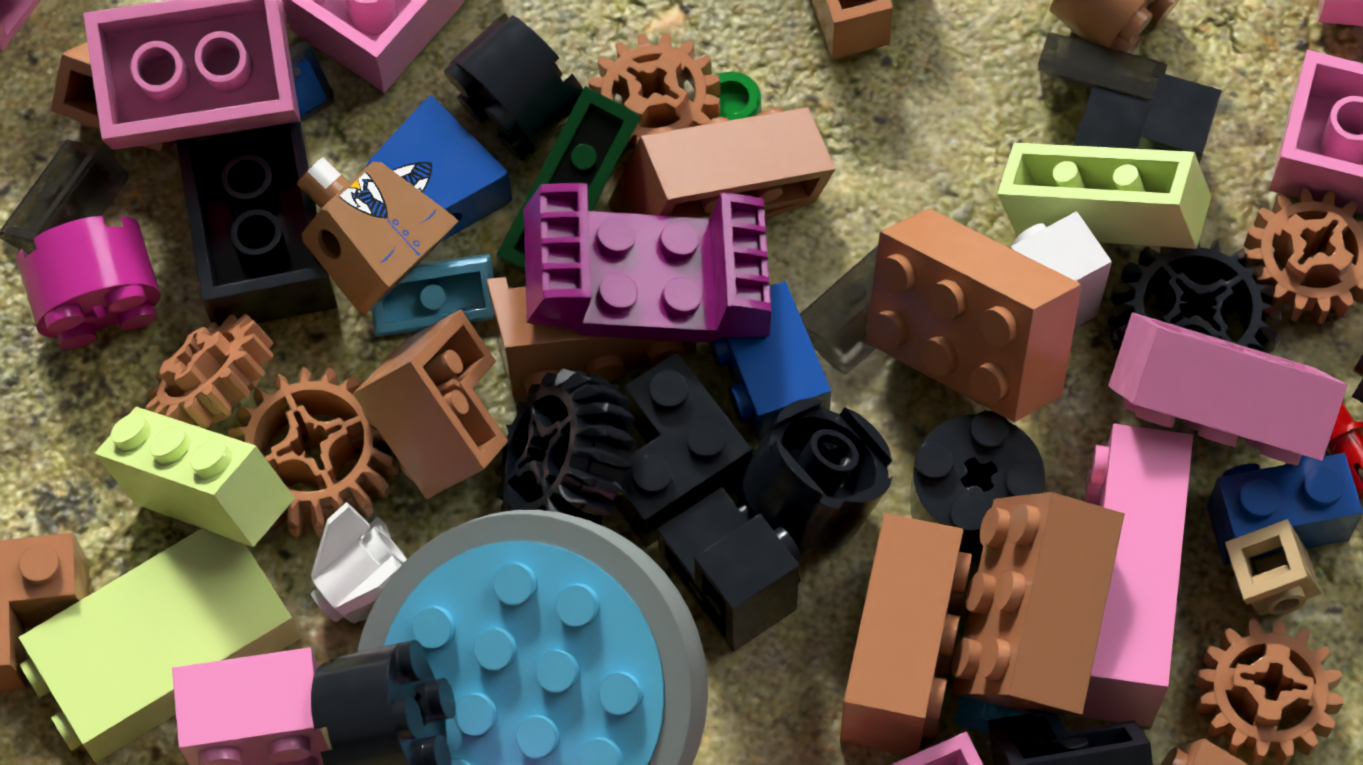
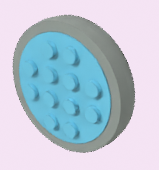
[357,510,708,765]

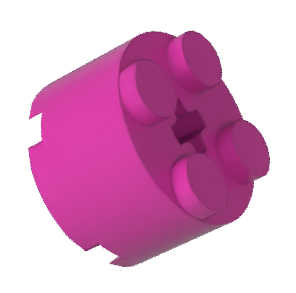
[16,216,161,350]

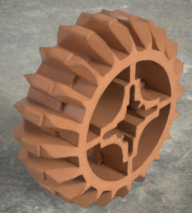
[227,367,399,538]

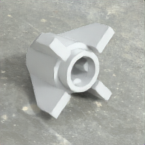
[311,502,407,623]

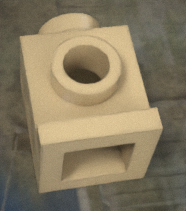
[1225,519,1322,616]

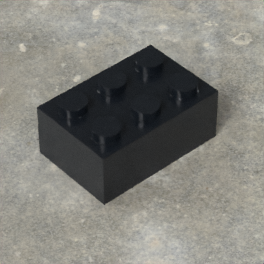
[176,114,338,327]

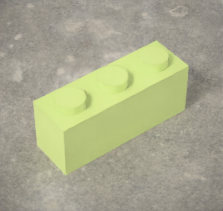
[997,143,1212,249]
[94,407,295,547]

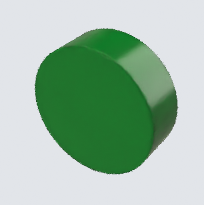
[709,72,761,120]

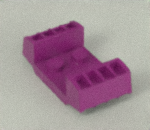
[523,183,771,343]

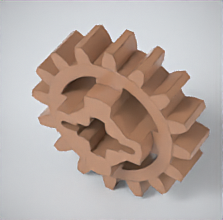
[588,33,721,153]
[1243,188,1363,324]
[146,314,274,429]
[1194,619,1344,765]

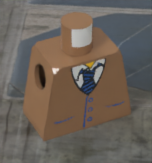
[297,157,458,317]

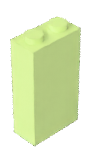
[18,528,301,763]

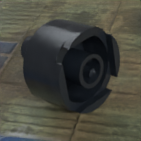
[444,13,583,161]
[737,398,893,556]
[910,410,1045,563]
[311,640,455,765]

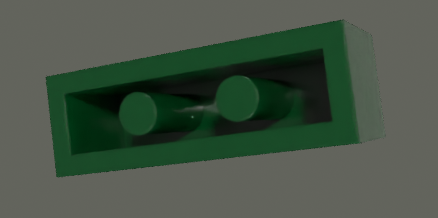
[496,86,642,275]

